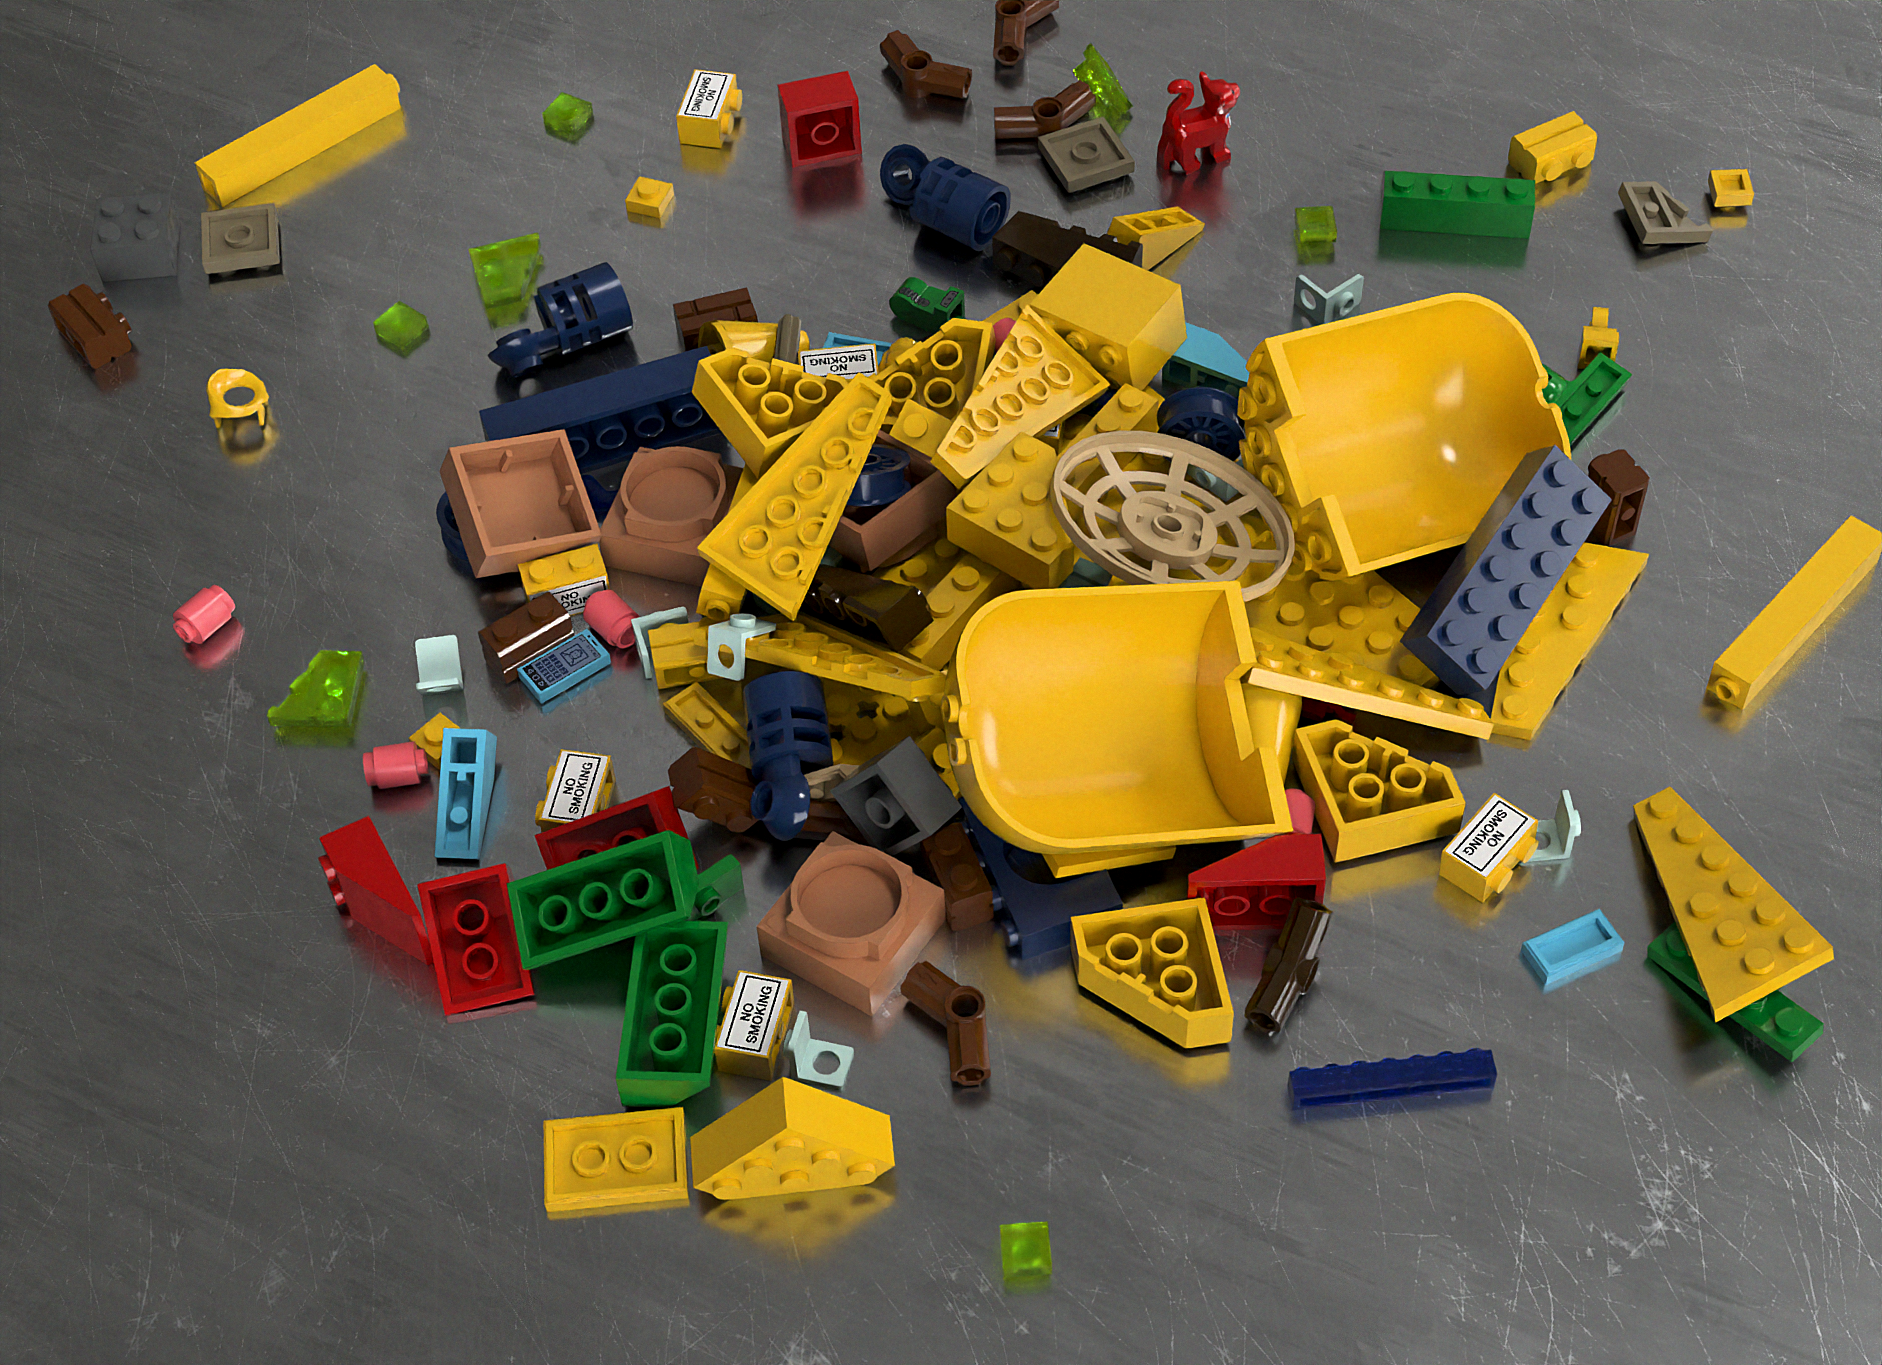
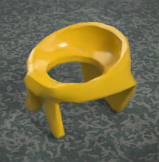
[206,369,269,428]

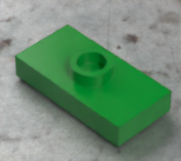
[682,854,744,921]

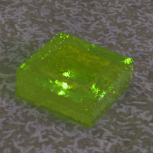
[542,92,593,135]
[1294,206,1337,245]
[373,301,429,349]
[1000,1221,1052,1278]

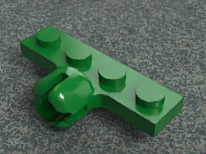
[1542,352,1632,446]
[1647,922,1824,1062]

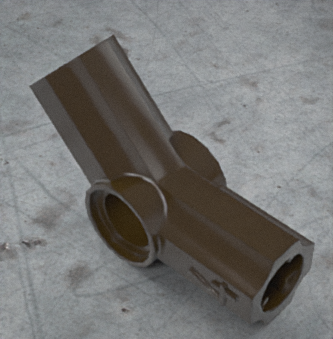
[1244,897,1333,1033]

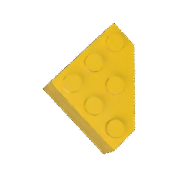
[868,318,996,434]
[692,347,848,478]
[946,431,1074,589]
[1292,719,1466,863]
[1070,897,1234,1049]
[690,1077,895,1200]

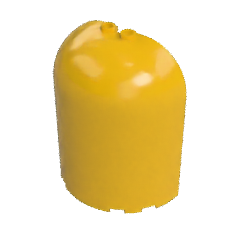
[1237,293,1571,581]
[941,581,1293,854]

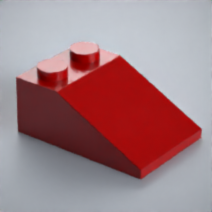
[534,786,699,870]
[318,816,434,965]
[1186,832,1326,931]
[417,863,535,1016]

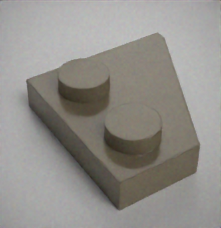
[1618,181,1713,244]

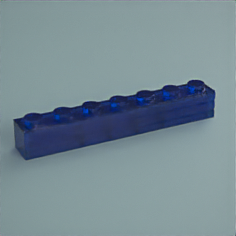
[1288,1048,1497,1110]

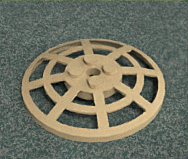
[1050,431,1295,602]

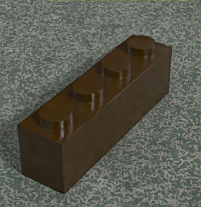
[992,211,1143,289]
[800,564,934,653]

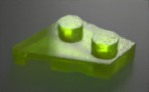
[469,232,541,310]
[267,650,365,728]

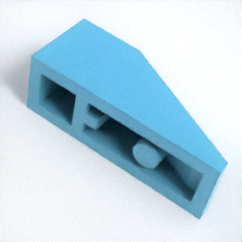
[1162,322,1250,400]
[434,728,497,860]

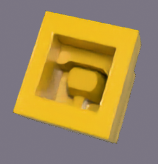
[1577,307,1619,369]

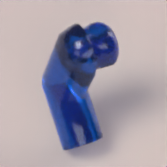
[581,474,619,512]

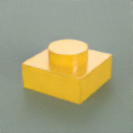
[1708,169,1754,207]
[625,176,674,218]
[409,713,461,770]

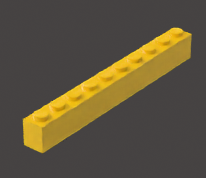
[898,383,1159,671]

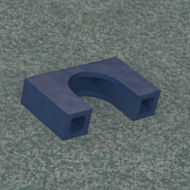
[953,797,1123,961]

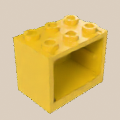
[1030,243,1187,394]

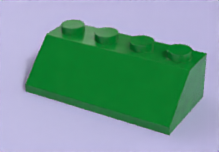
[1380,171,1535,239]
[507,830,699,970]
[615,921,729,1108]

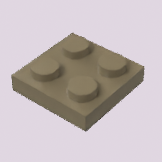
[1038,116,1135,193]
[201,203,280,274]

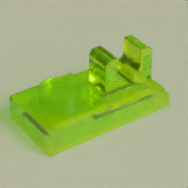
[1073,43,1133,115]

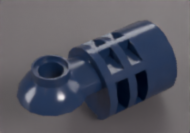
[880,144,1011,251]
[487,262,633,378]
[743,671,834,841]

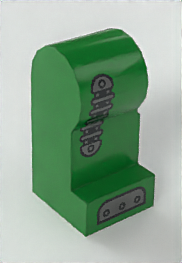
[889,277,965,334]

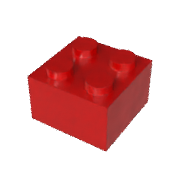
[777,71,862,168]

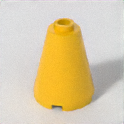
[698,320,810,364]
[1240,682,1302,785]

